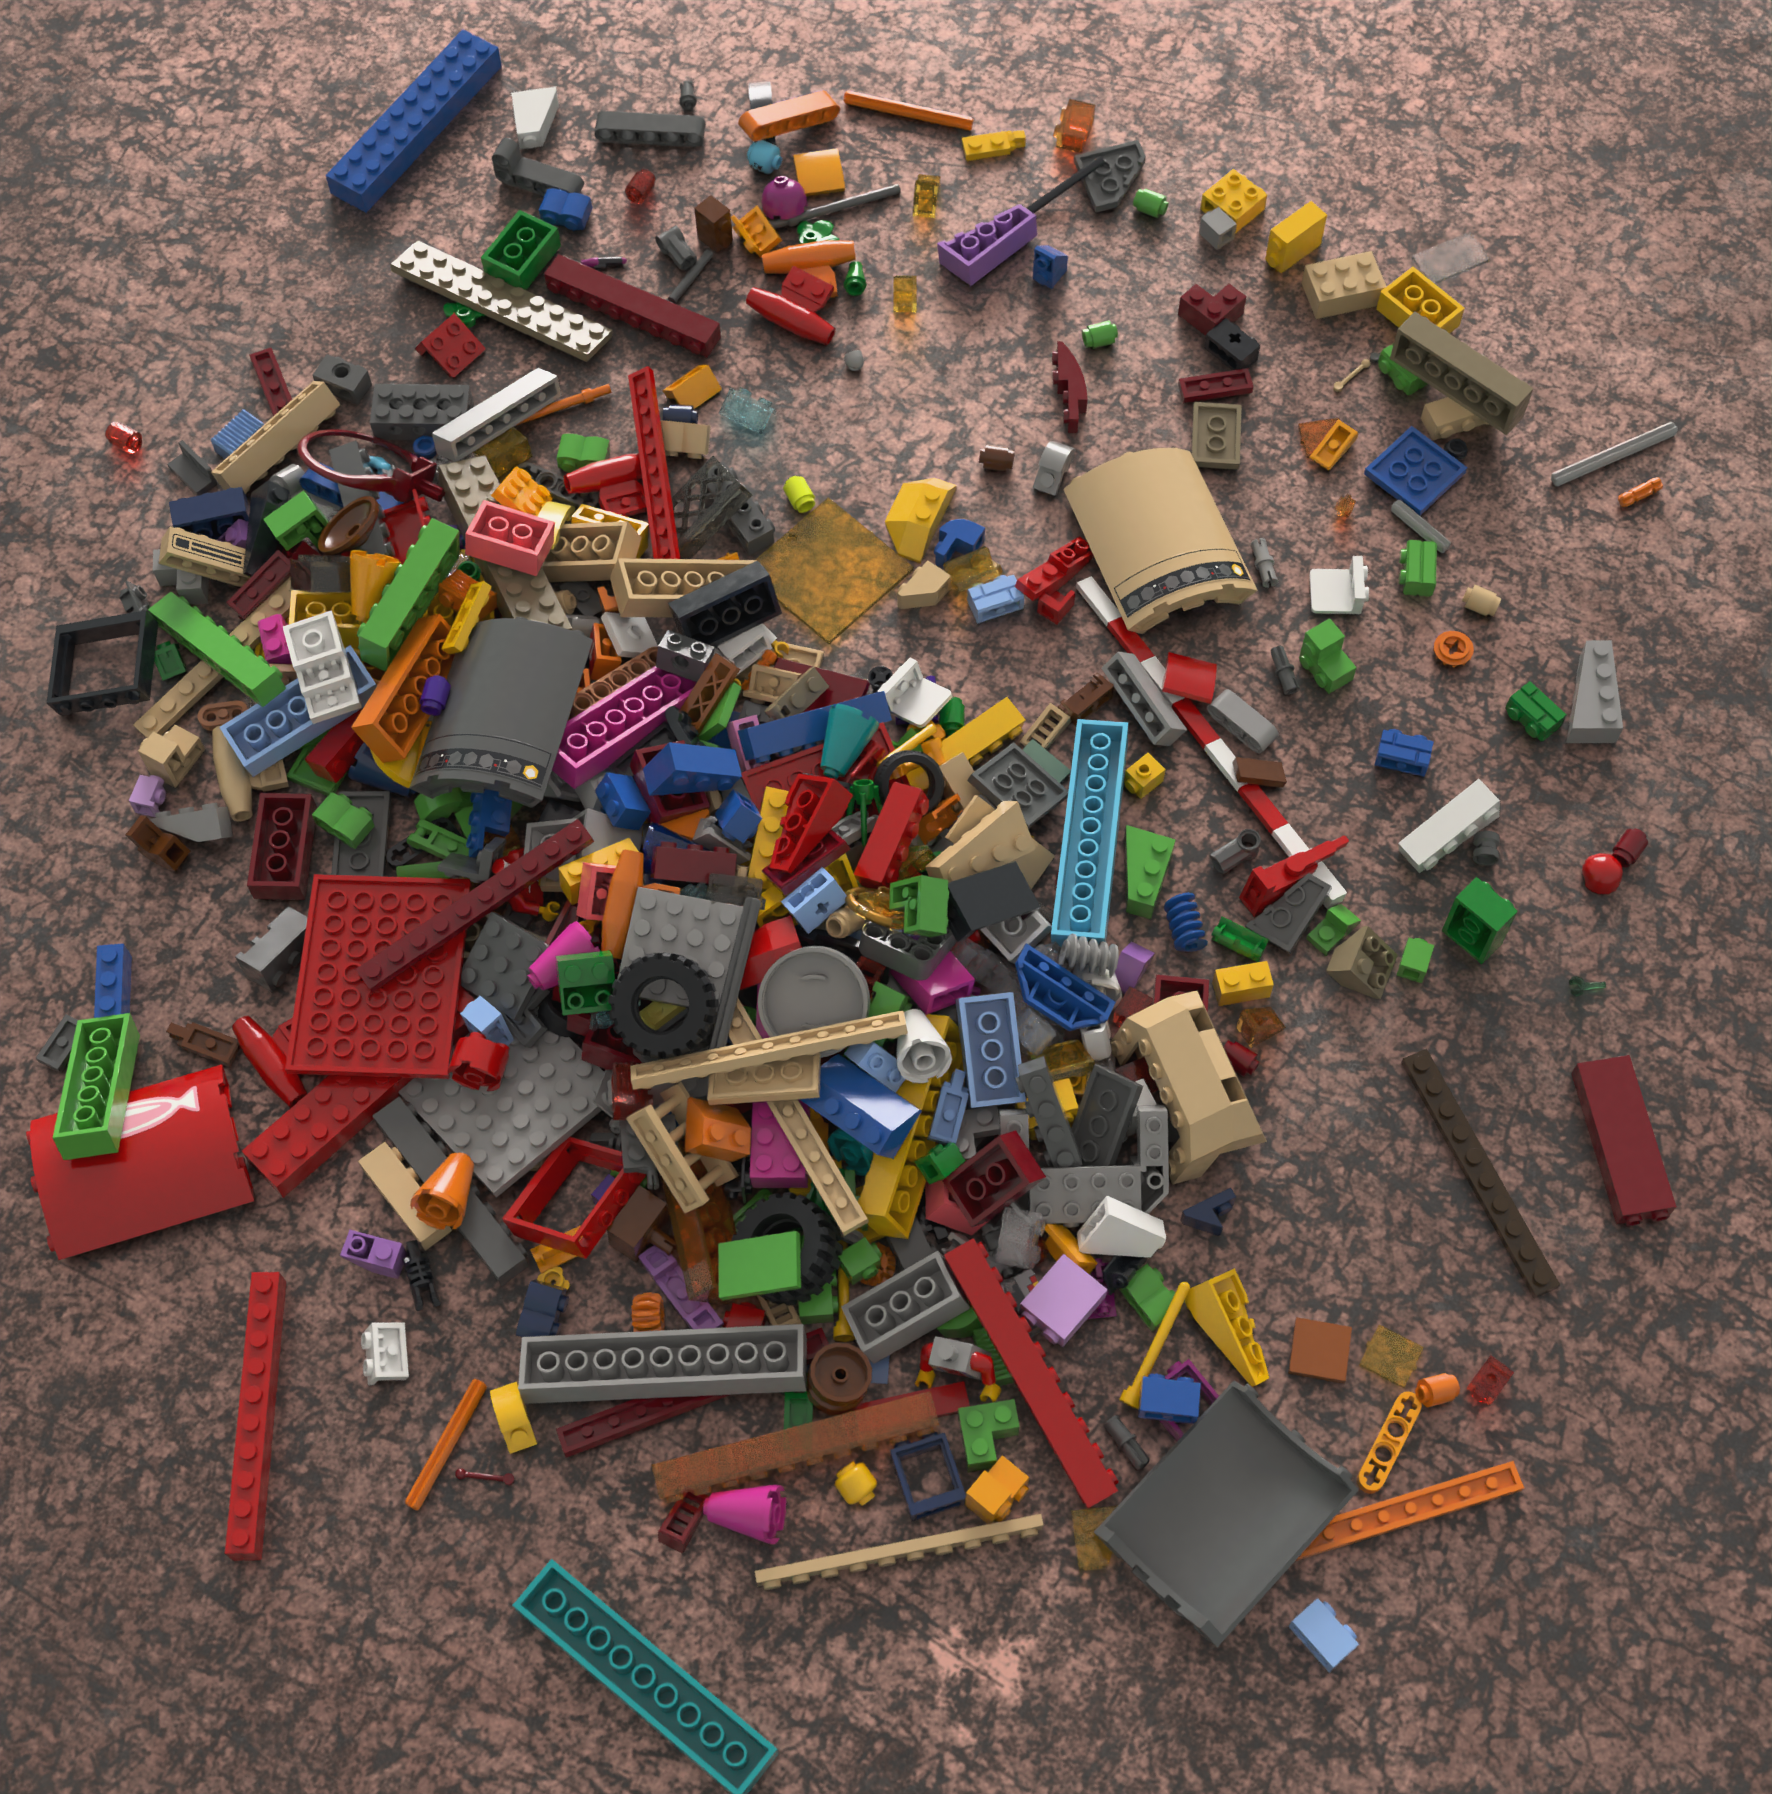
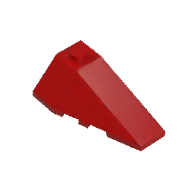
[740,915,802,990]

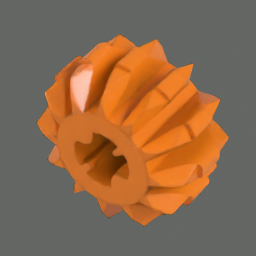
[631,1292,666,1332]

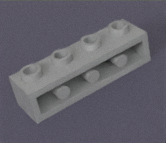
[1101,652,1187,746]

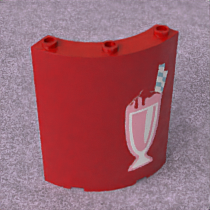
[26,1064,254,1260]

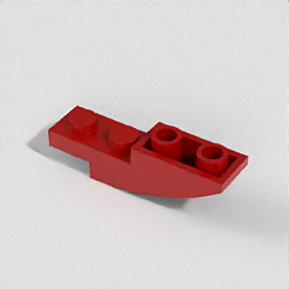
[1014,536,1094,601]

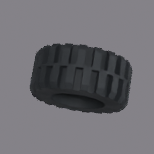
[608,952,718,1059]
[732,1192,843,1306]

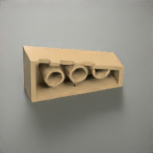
[925,801,1036,883]

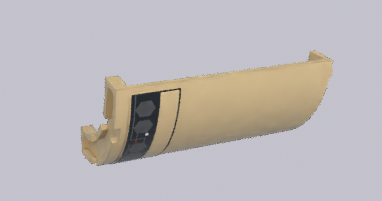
[1063,448,1258,634]

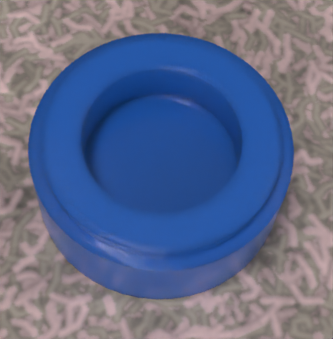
[413,436,437,460]

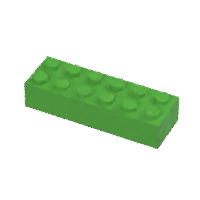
[357,518,460,672]
[53,1013,140,1160]

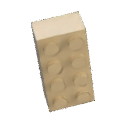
[542,521,642,582]

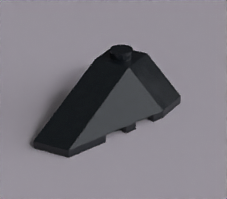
[243,480,292,577]

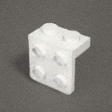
[1309,556,1369,614]
[878,658,952,728]

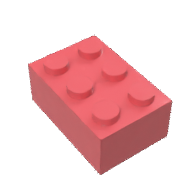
[465,500,555,576]

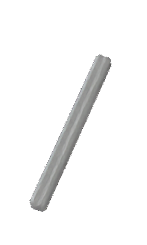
[1550,422,1678,486]

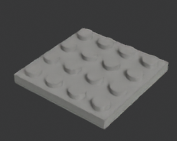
[617,887,743,1013]

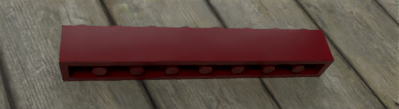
[544,254,721,358]

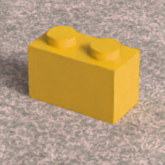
[1212,961,1274,1006]

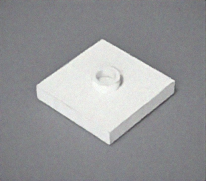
[601,612,658,658]

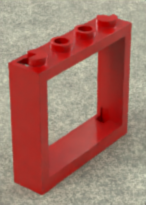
[502,1137,647,1259]

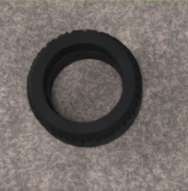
[874,750,945,817]

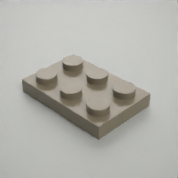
[1191,402,1242,470]

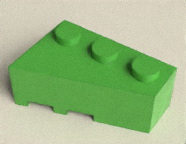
[1124,825,1176,920]

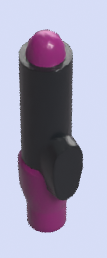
[581,256,627,270]

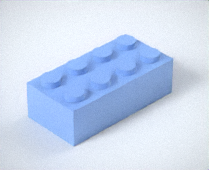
[956,992,1026,1109]

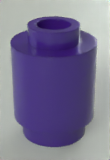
[420,675,451,716]

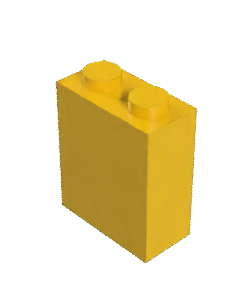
[1265,201,1327,273]

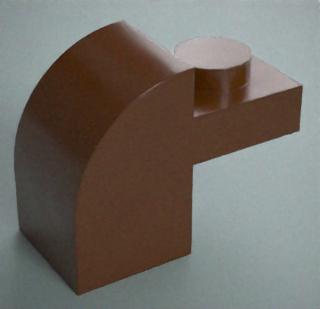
[125,815,191,871]

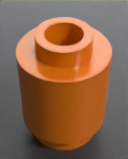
[1415,1373,1460,1407]

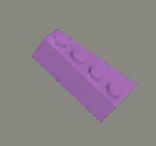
[937,204,1037,286]

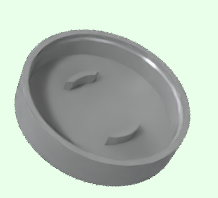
[758,946,870,1058]

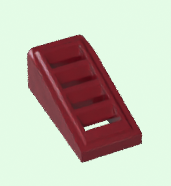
[658,1485,710,1553]

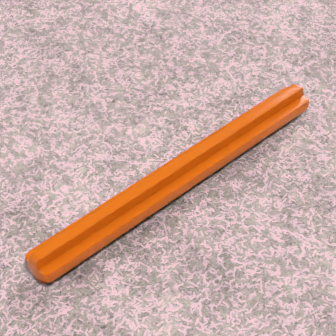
[844,91,973,131]

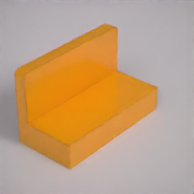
[663,365,722,409]
[1043,1223,1098,1274]

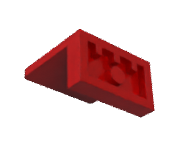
[415,313,485,378]

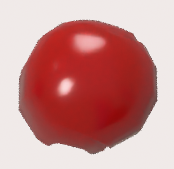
[1582,853,1623,894]

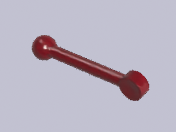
[455,1468,515,1486]

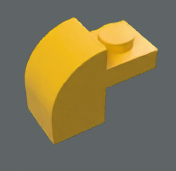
[490,1381,537,1454]

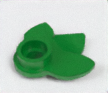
[797,220,840,244]
[444,302,484,328]

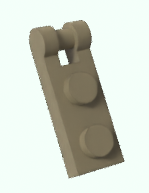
[765,667,829,720]

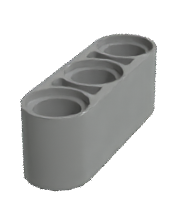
[1207,689,1279,754]

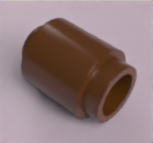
[979,444,1015,471]

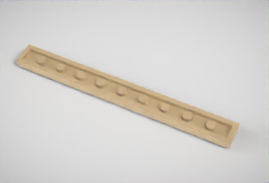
[133,555,333,738]
[715,998,869,1236]
[631,1011,908,1090]
[755,1514,1043,1590]

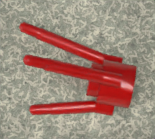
[826,740,886,781]

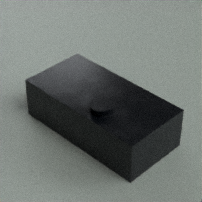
[668,560,782,646]

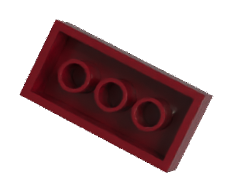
[247,793,317,900]

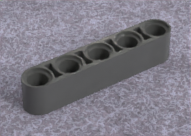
[594,111,706,147]

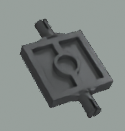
[619,1099,678,1190]

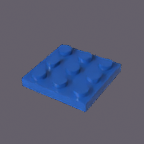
[1364,426,1468,515]

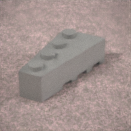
[1566,640,1623,743]

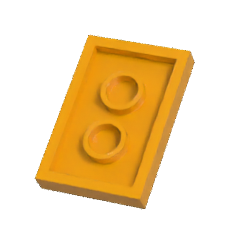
[491,466,553,516]

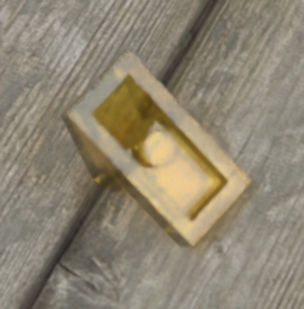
[913,174,941,218]

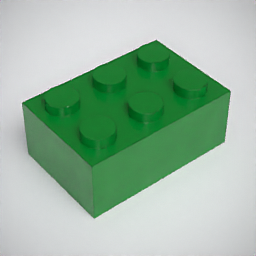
[481,210,561,290]
[1442,877,1518,964]

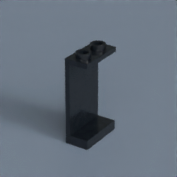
[947,861,1041,943]

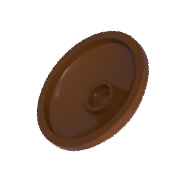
[318,496,379,555]

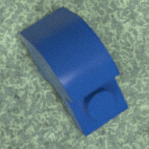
[934,519,985,569]

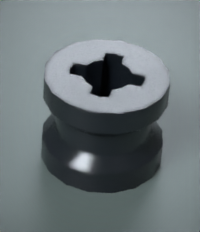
[868,666,893,694]

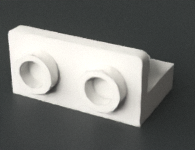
[361,1323,409,1385]

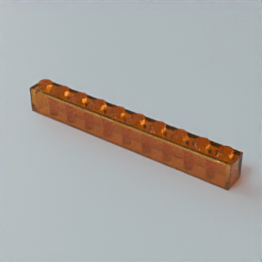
[652,1391,939,1504]

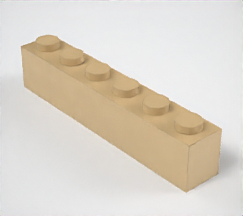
[211,381,340,494]

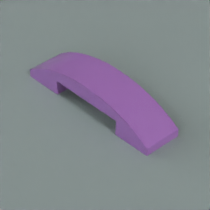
[638,1245,724,1329]

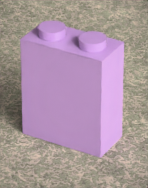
[1019,1254,1108,1347]

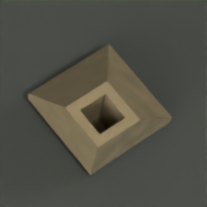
[1326,926,1397,999]

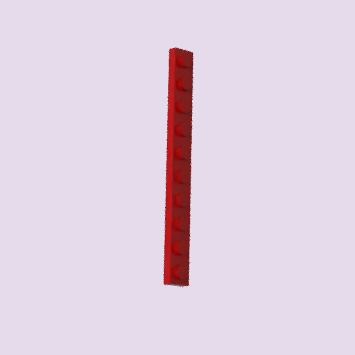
[628,366,680,559]

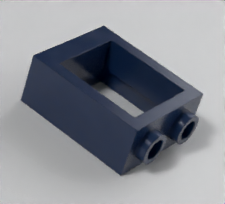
[890,1432,966,1522]

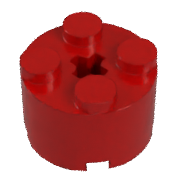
[447,1032,510,1091]

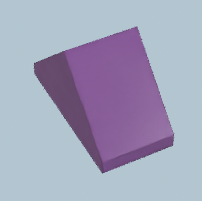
[1115,941,1155,997]

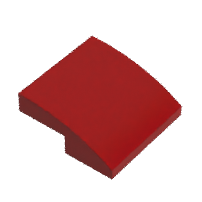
[1162,652,1217,704]

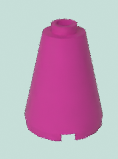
[527,921,600,991]
[703,1485,786,1545]

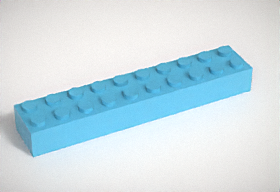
[1051,719,1128,952]

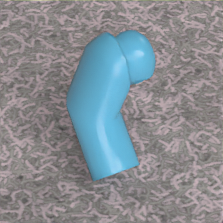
[367,456,391,475]

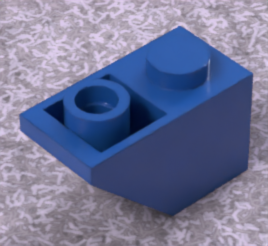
[1033,245,1068,289]

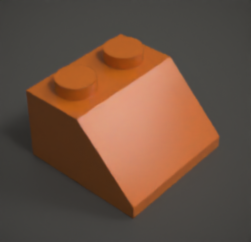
[685,1097,751,1162]

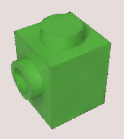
[838,1237,882,1285]

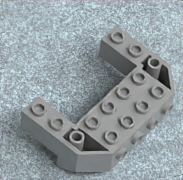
[999,1105,1169,1228]

